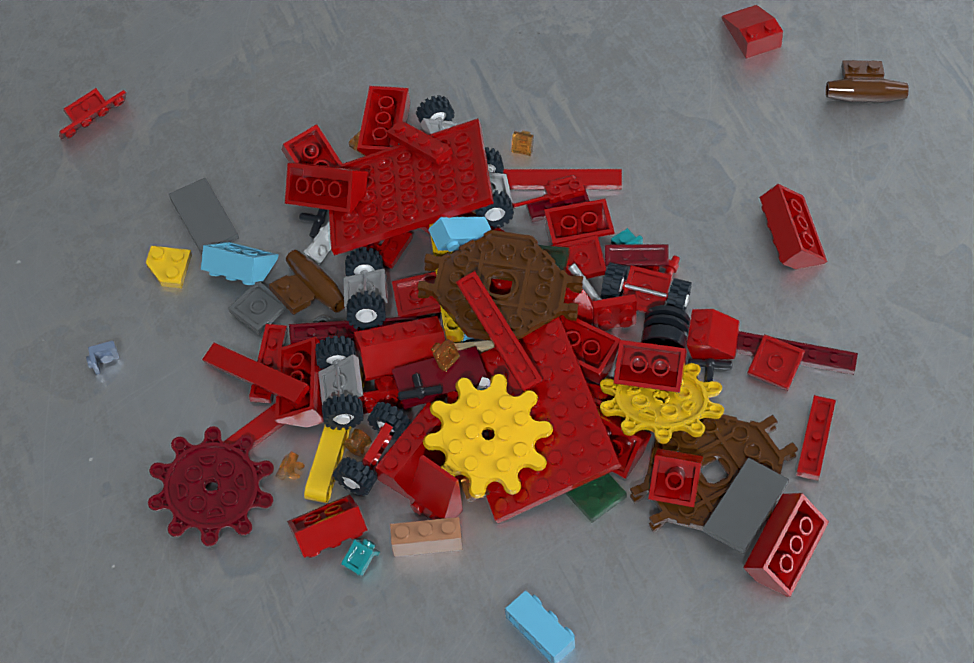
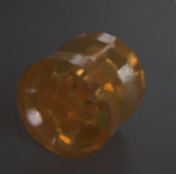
[344,429,372,456]

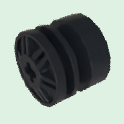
[641,305,690,348]

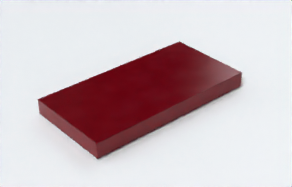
[392,346,488,409]

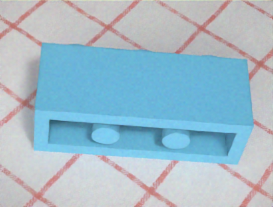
[428,217,491,252]
[505,590,575,663]

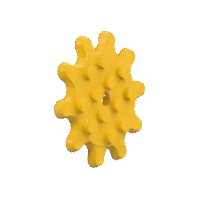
[600,363,724,444]
[423,374,553,499]

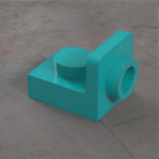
[611,228,643,245]
[341,538,380,576]

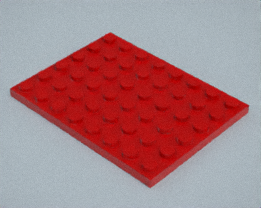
[329,118,494,256]
[479,317,622,524]

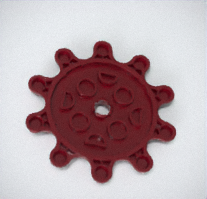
[148,426,274,547]

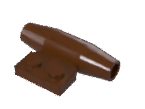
[826,60,909,103]
[269,250,345,315]

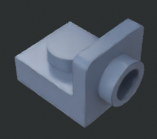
[86,341,119,375]

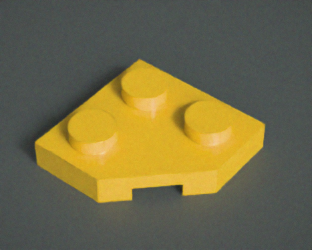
[146,246,192,289]

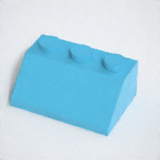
[201,242,279,285]

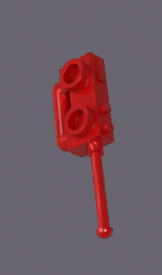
[512,175,585,209]

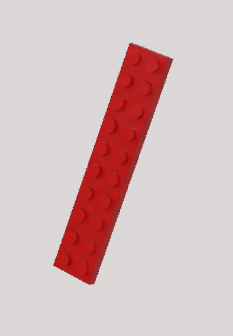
[392,235,606,317]

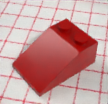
[722,5,783,59]
[281,124,342,167]
[409,455,463,520]

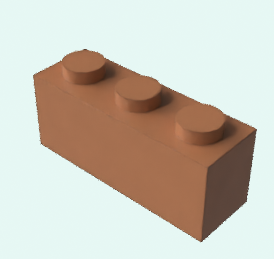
[390,517,463,557]

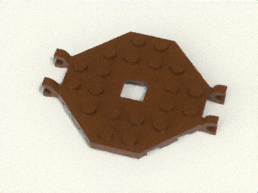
[418,230,583,341]
[630,414,798,532]

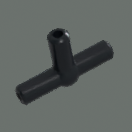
[299,208,327,238]
[688,358,732,382]
[398,373,443,400]

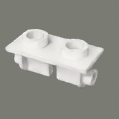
[303,222,331,265]

